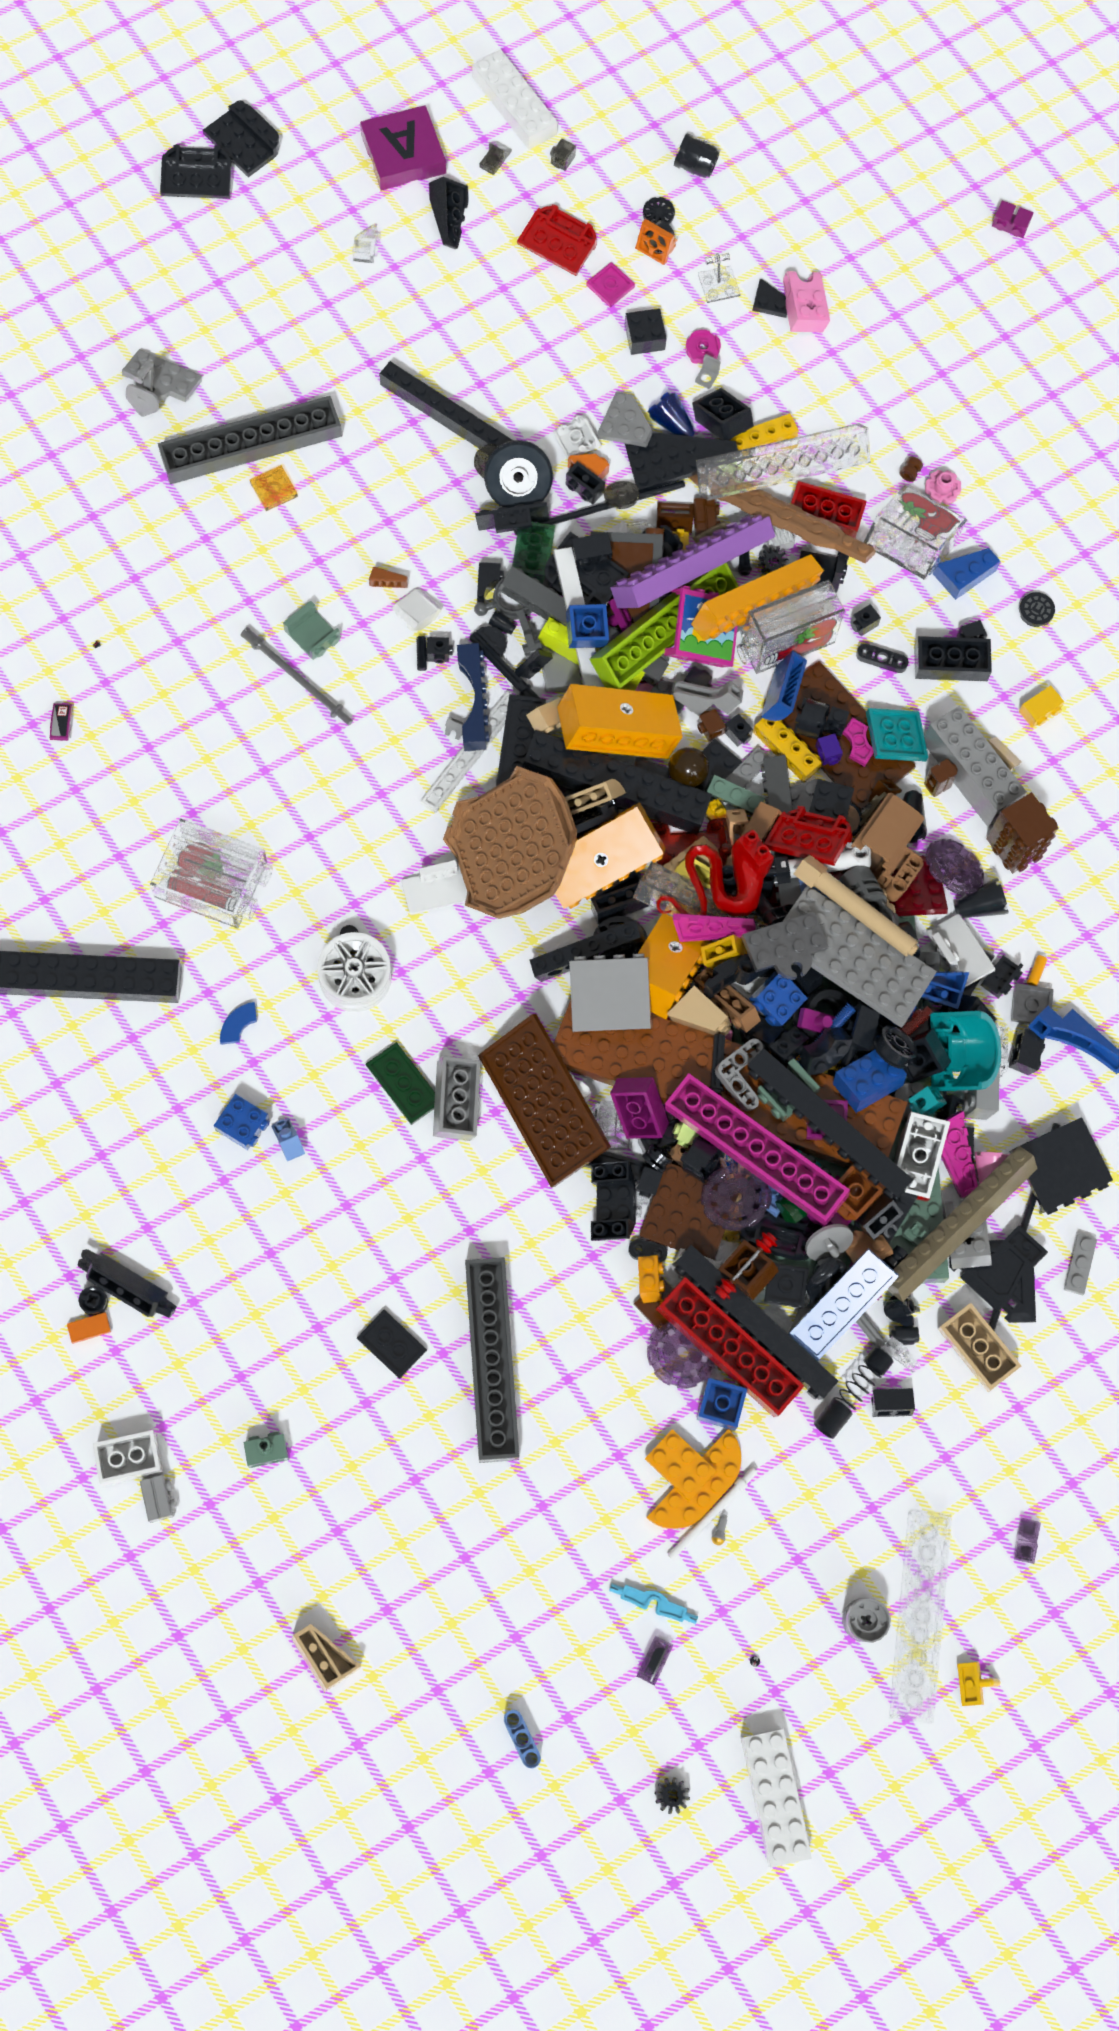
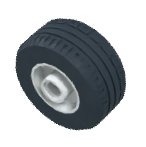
[484,440,553,508]

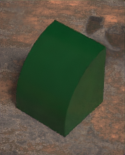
[775,1196,808,1223]

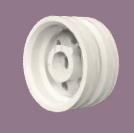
[317,932,392,1012]

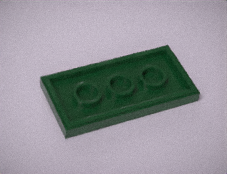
[365,1042,435,1125]

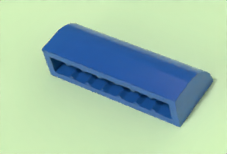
[761,651,807,721]

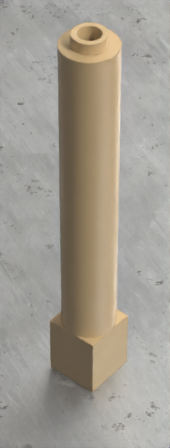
[793,855,919,957]

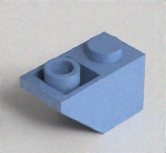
[271,1118,305,1162]

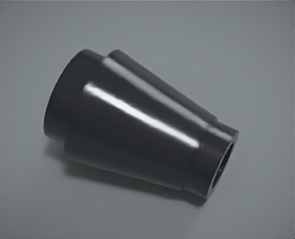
[488,611,516,635]

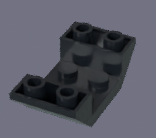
[591,1161,636,1241]

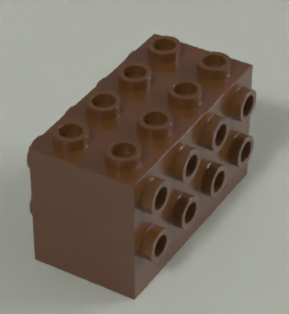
[986,792,1059,874]

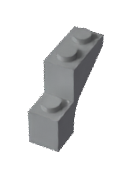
[671,680,744,716]

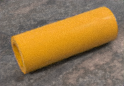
[1027,955,1048,986]

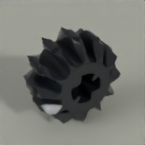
[758,547,789,574]
[654,1777,690,1814]

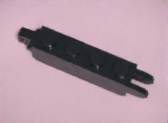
[77,1249,177,1318]

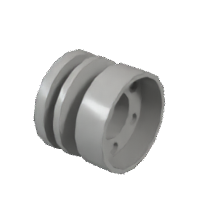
[842,1598,891,1643]

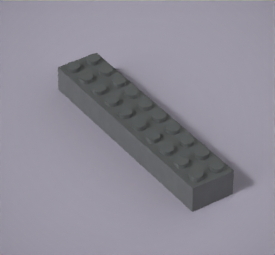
[157,396,342,485]
[465,1257,519,1463]

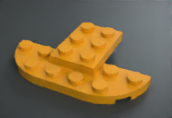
[644,1429,741,1529]

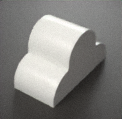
[894,1112,950,1199]

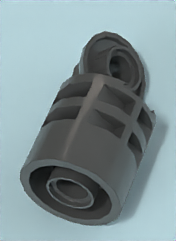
[839,866,899,926]

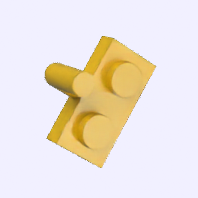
[957,1662,1001,1706]

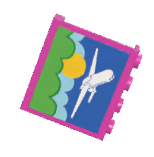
[664,586,738,668]

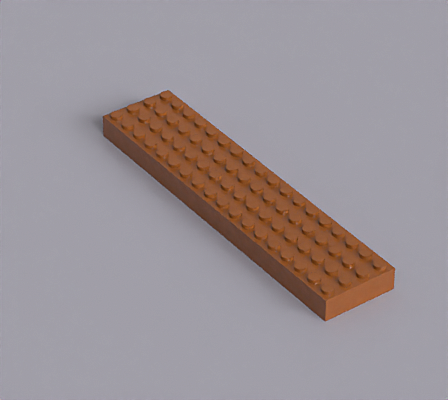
[554,1000,908,1169]

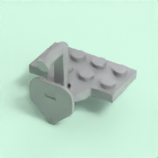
[122,349,202,417]

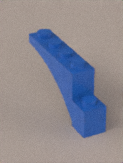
[1028,1006,1119,1074]

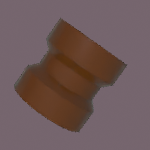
[899,456,923,482]

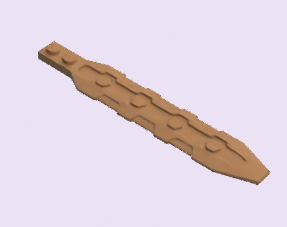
[688,470,876,564]

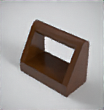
[656,502,693,533]

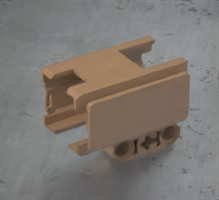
[839,793,924,902]

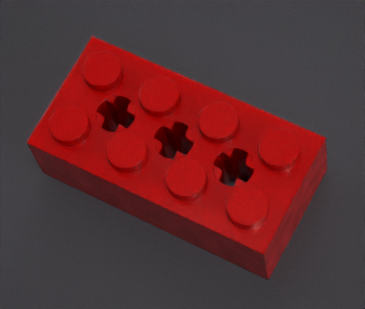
[791,481,867,539]

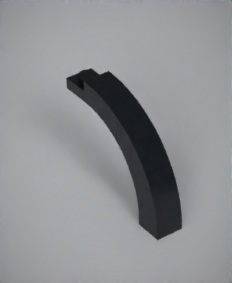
[704,954,823,1000]

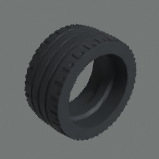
[793,989,852,1045]

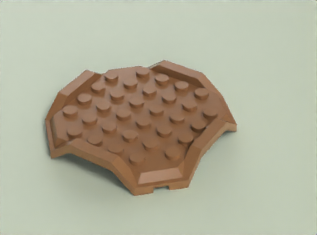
[443,766,577,919]

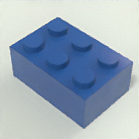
[833,1050,907,1113]

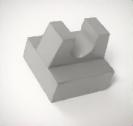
[445,717,464,740]

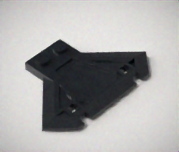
[949,1225,1048,1323]

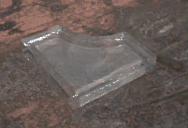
[882,1336,921,1373]

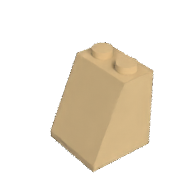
[667,986,731,1036]

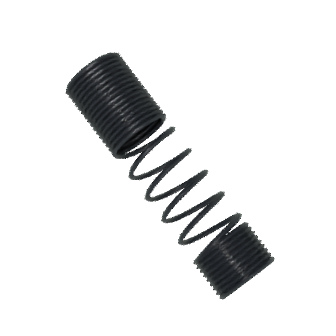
[814,1346,894,1439]

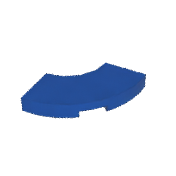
[220,1002,257,1045]

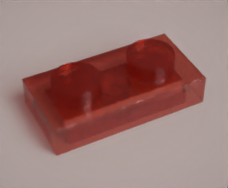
[898,1006,933,1036]

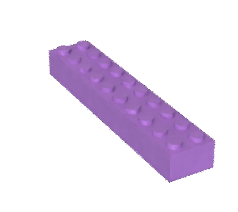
[610,514,776,608]

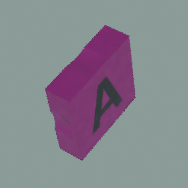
[360,105,446,191]

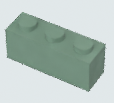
[704,775,765,815]

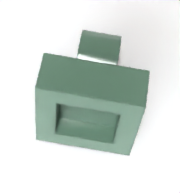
[902,1219,931,1247]

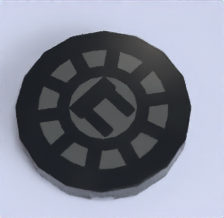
[1018,592,1055,627]

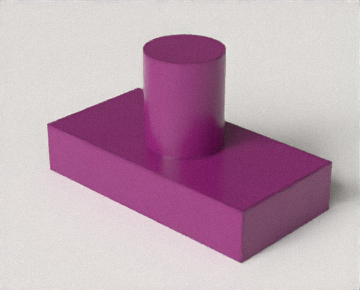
[607,599,633,632]
[797,1008,837,1034]

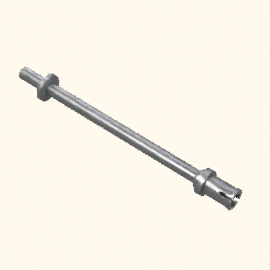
[240,627,353,726]

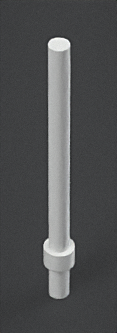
[667,1468,757,1560]

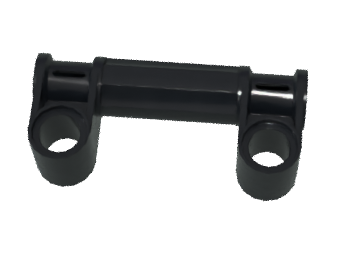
[755,875,794,926]

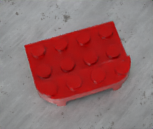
[517,204,597,276]
[764,806,853,866]

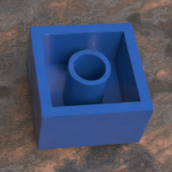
[566,604,609,648]
[696,1378,747,1431]

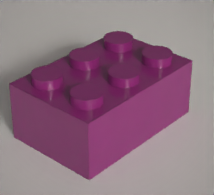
[610,1077,669,1139]

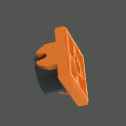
[635,219,678,265]

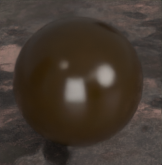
[668,747,709,787]

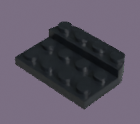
[203,100,280,178]
[160,144,232,199]
[545,531,629,607]
[739,1186,822,1261]

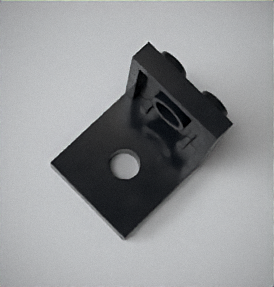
[799,550,849,594]

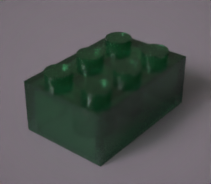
[512,522,555,584]

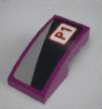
[49,703,73,741]

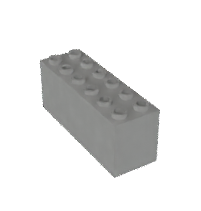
[925,705,1027,828]

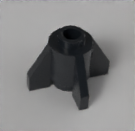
[884,1294,920,1327]

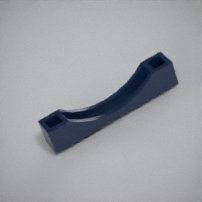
[457,643,490,751]

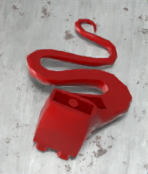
[656,829,774,916]

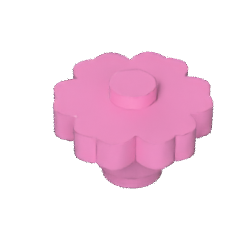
[925,470,962,505]

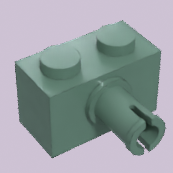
[243,1432,289,1468]

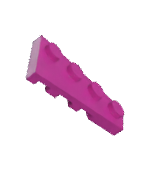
[673,913,757,942]
[941,1111,978,1198]

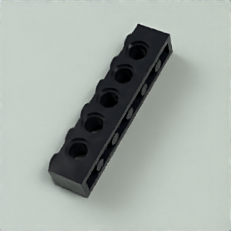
[529,920,646,982]

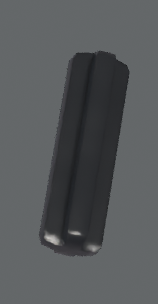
[416,636,427,671]

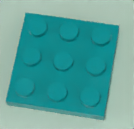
[866,708,929,762]

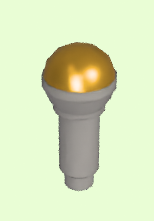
[711,1514,728,1545]

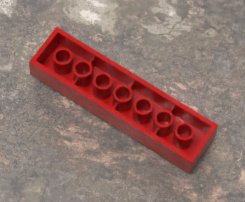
[655,1277,804,1417]

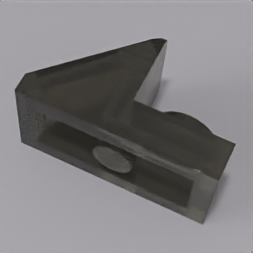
[479,141,512,175]

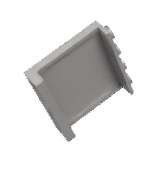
[569,954,653,1032]

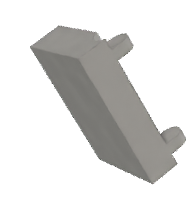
[542,647,582,692]

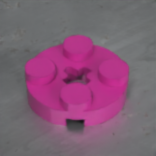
[685,329,721,364]

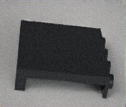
[1009,1117,1113,1215]

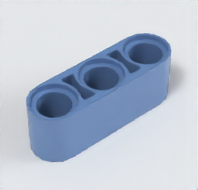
[504,1710,541,1769]

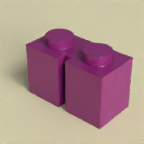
[992,200,1034,239]

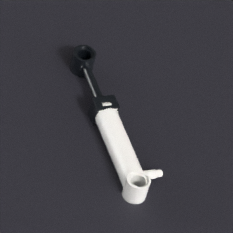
[723,842,871,892]

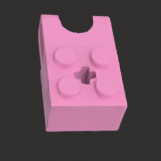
[783,271,830,333]

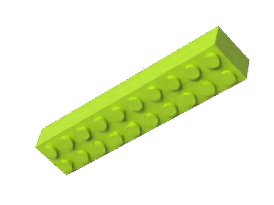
[589,562,739,689]

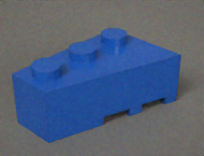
[933,548,1001,600]
[921,971,969,1009]

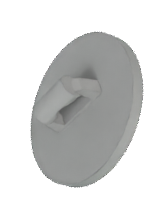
[805,1224,853,1261]

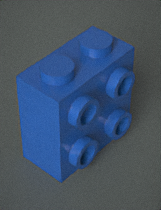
[749,971,808,1026]
[213,1094,270,1151]

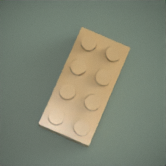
[938,1303,1022,1392]

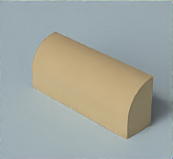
[565,779,626,815]

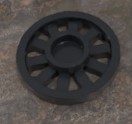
[643,197,675,224]

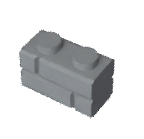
[140,1475,177,1523]

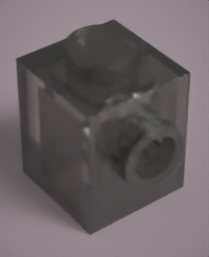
[550,138,576,171]

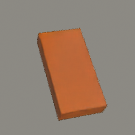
[67,1312,111,1344]

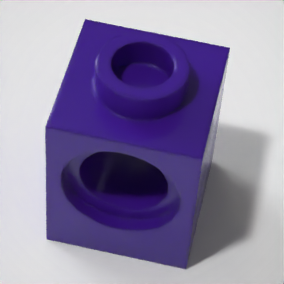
[815,734,843,765]

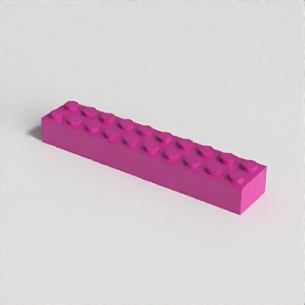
[665,1073,850,1226]

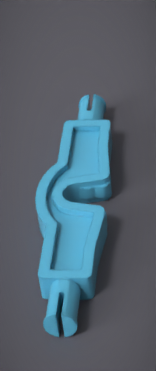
[609,1583,698,1625]

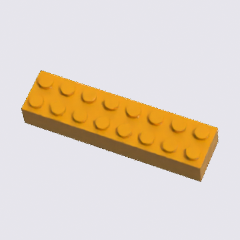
[691,554,824,641]

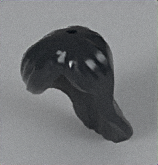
[806,1257,847,1308]

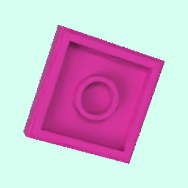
[586,262,635,308]

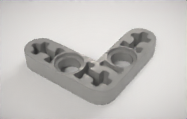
[715,1039,763,1111]

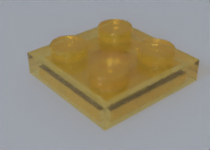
[249,465,298,511]

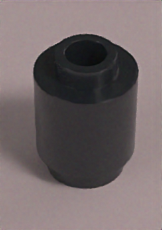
[889,1325,919,1346]

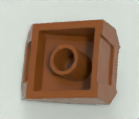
[837,1166,883,1220]

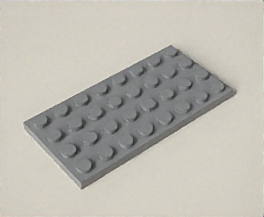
[783,885,937,1028]

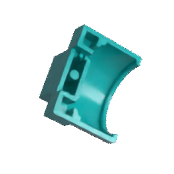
[931,1011,1001,1091]

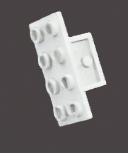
[401,860,467,915]
[927,914,995,987]

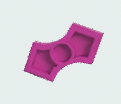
[843,717,874,767]

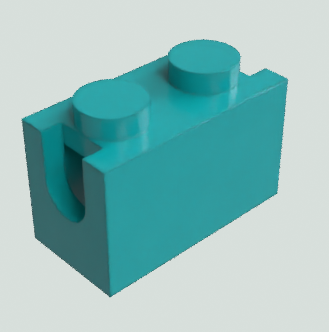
[908,1086,947,1116]

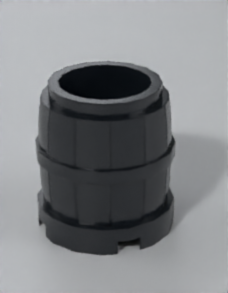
[673,133,720,178]

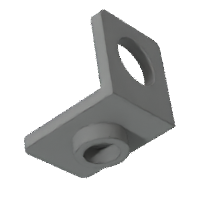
[695,354,721,389]

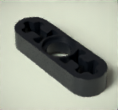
[856,643,909,673]

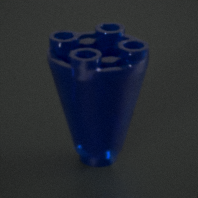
[647,392,695,436]

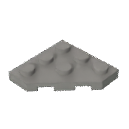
[597,392,653,447]

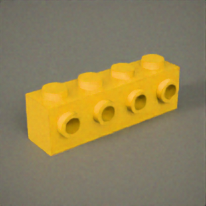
[729,413,799,461]
[753,718,822,783]

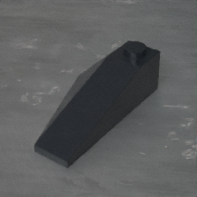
[429,176,468,250]

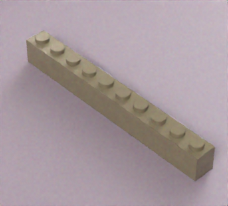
[887,1146,1038,1302]

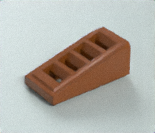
[369,567,408,588]

